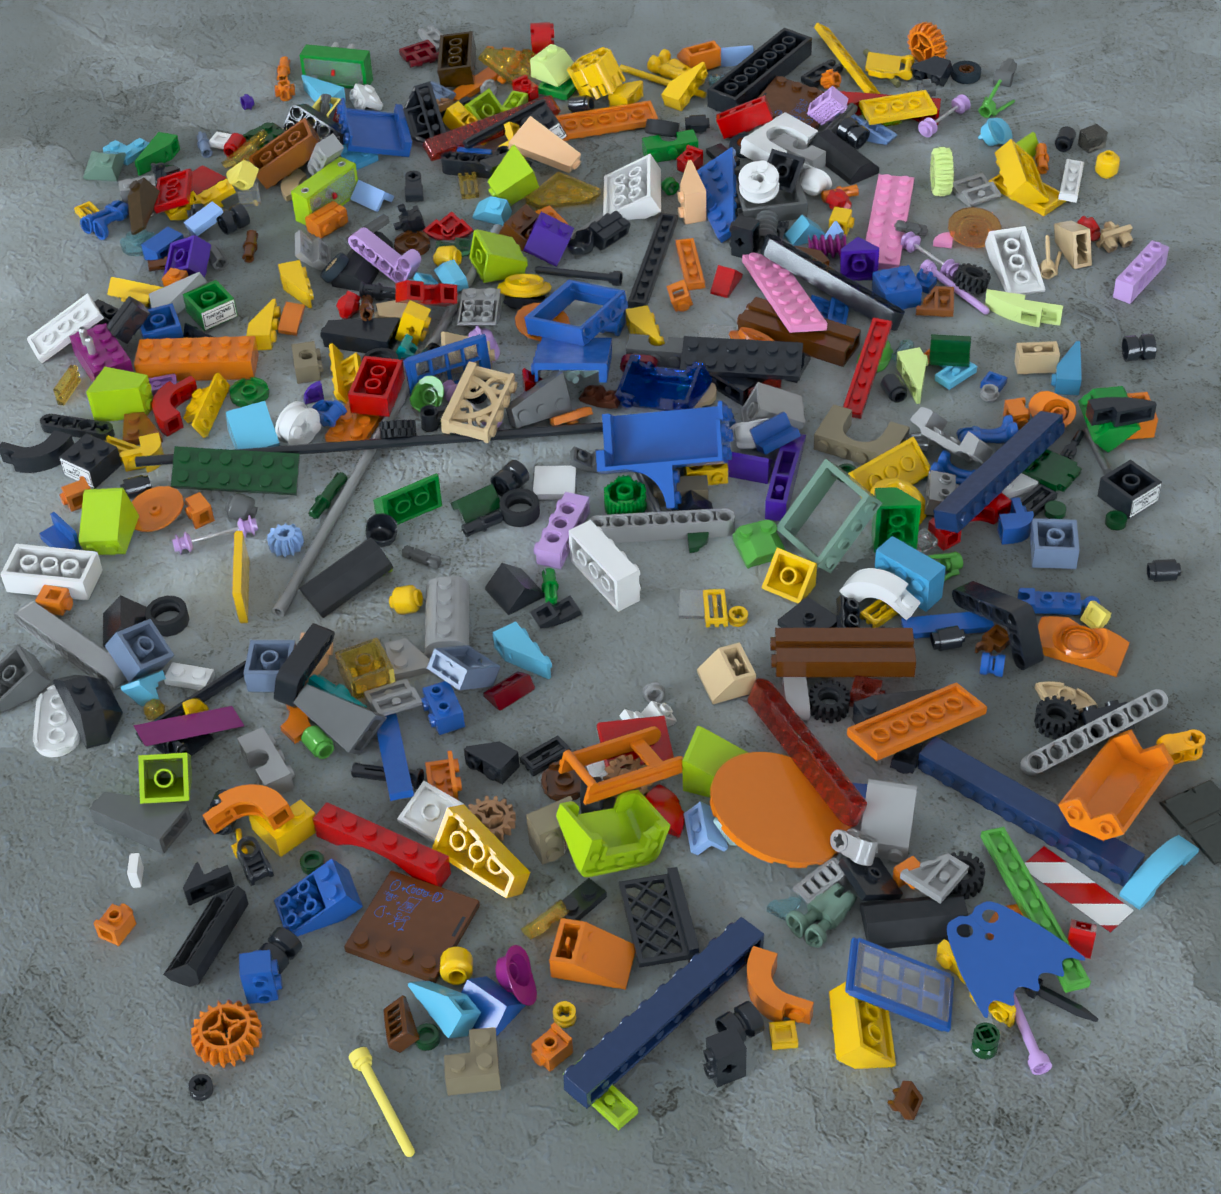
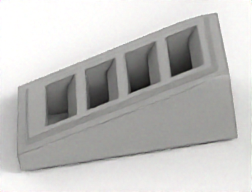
[793,857,848,905]

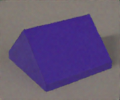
[840,237,879,281]
[728,452,776,484]

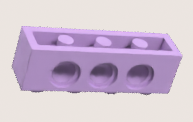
[1113,240,1169,304]
[534,492,590,569]

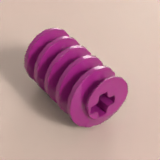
[808,234,846,258]

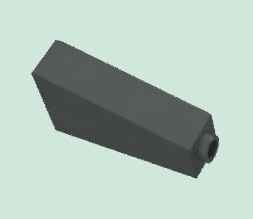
[293,684,386,755]
[89,792,192,854]

